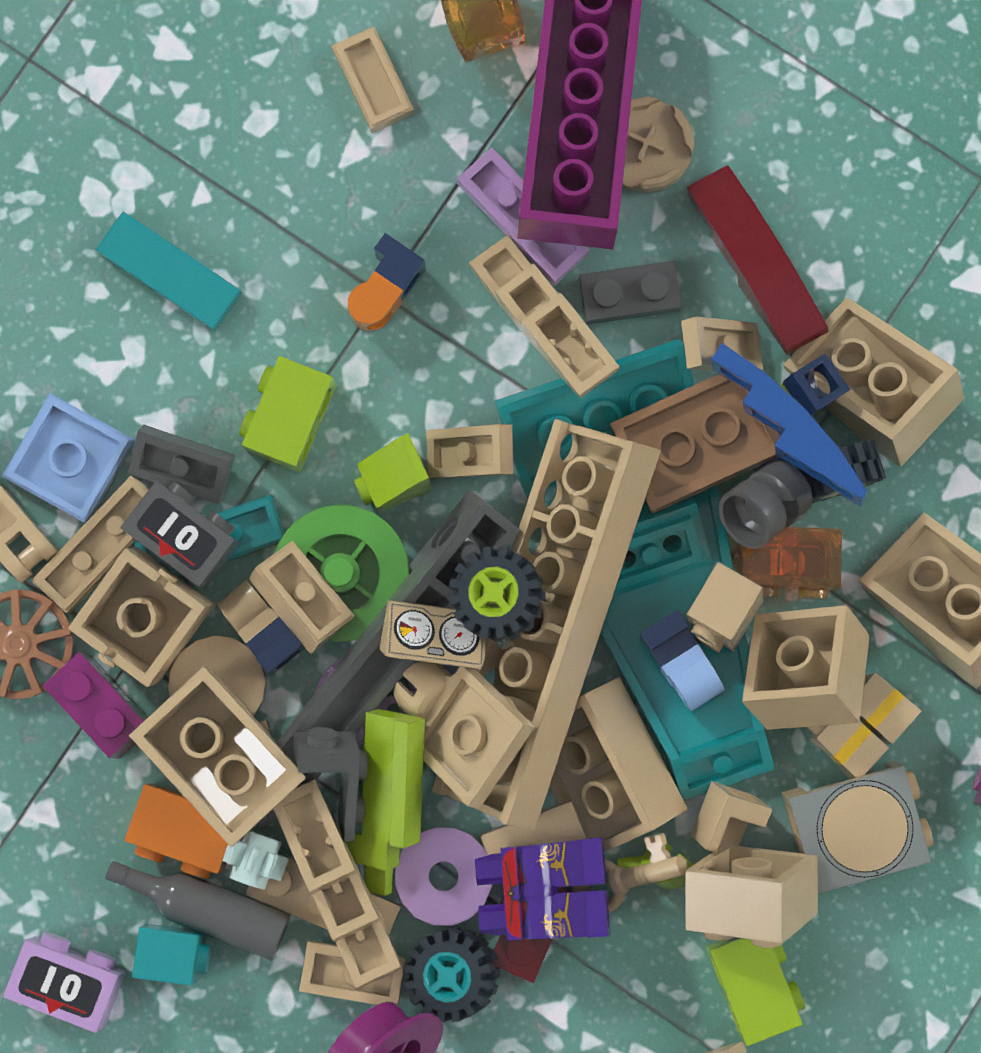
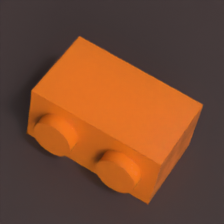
[124,784,228,879]

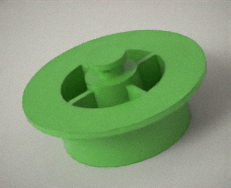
[275,505,409,642]

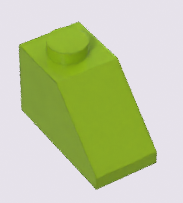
[354,433,432,514]

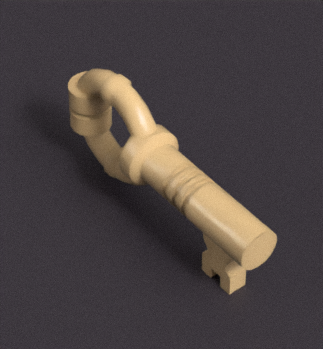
[572,833,687,914]

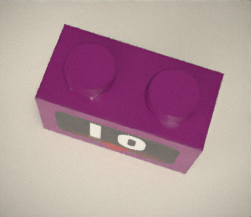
[42,652,148,759]

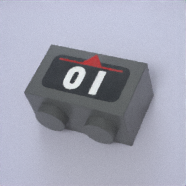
[120,480,240,590]

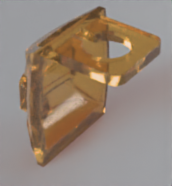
[441,0,525,63]

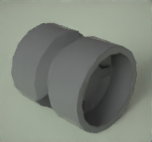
[718,460,813,549]

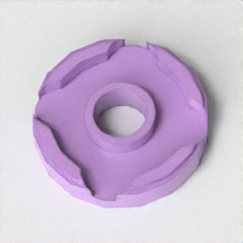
[395,827,492,926]

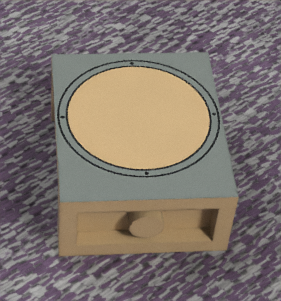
[781,761,934,894]

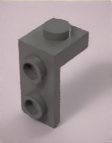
[293,727,367,842]

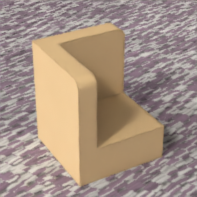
[690,781,772,852]

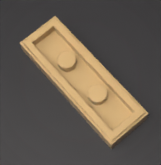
[32,475,149,614]

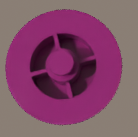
[328,1002,443,1053]

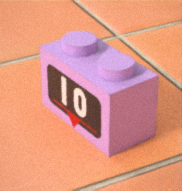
[3,932,126,1033]

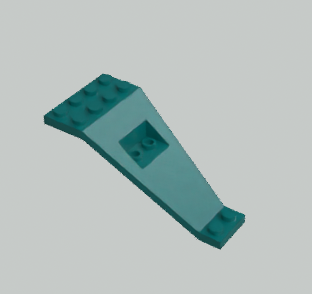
[495,339,775,800]

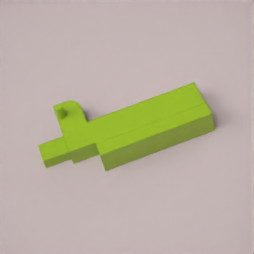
[346,709,425,896]

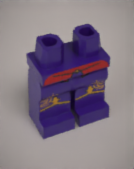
[475,838,611,940]

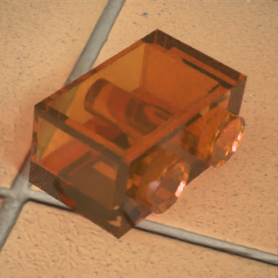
[737,527,842,600]

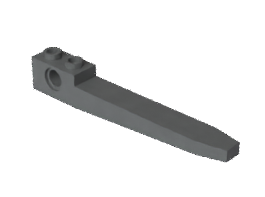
[255,489,521,830]

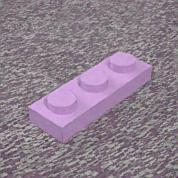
[457,147,590,286]

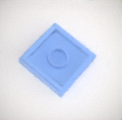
[2,393,135,523]

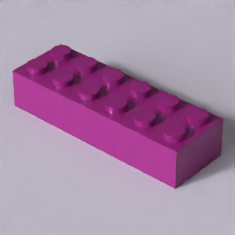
[517,0,642,250]

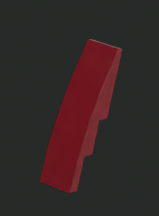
[687,165,829,355]

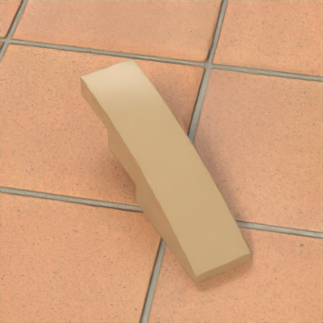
[469,235,620,398]
[273,779,403,990]

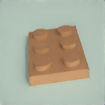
[610,374,780,514]

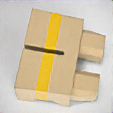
[807,672,922,779]

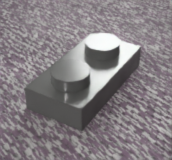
[579,261,682,325]
[128,425,235,504]

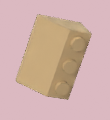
[550,677,688,852]

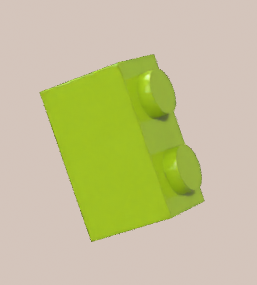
[239,356,337,473]
[705,937,806,1046]

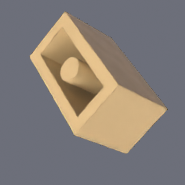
[687,562,763,653]

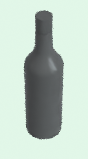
[105,861,291,961]

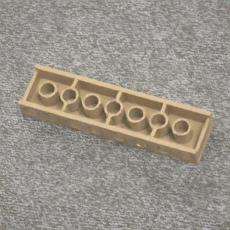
[432,419,661,831]

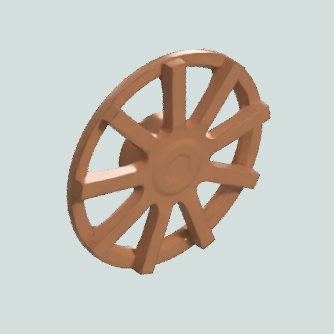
[0,589,74,699]

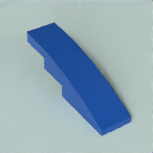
[711,343,867,507]

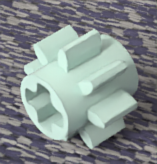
[222,831,289,890]

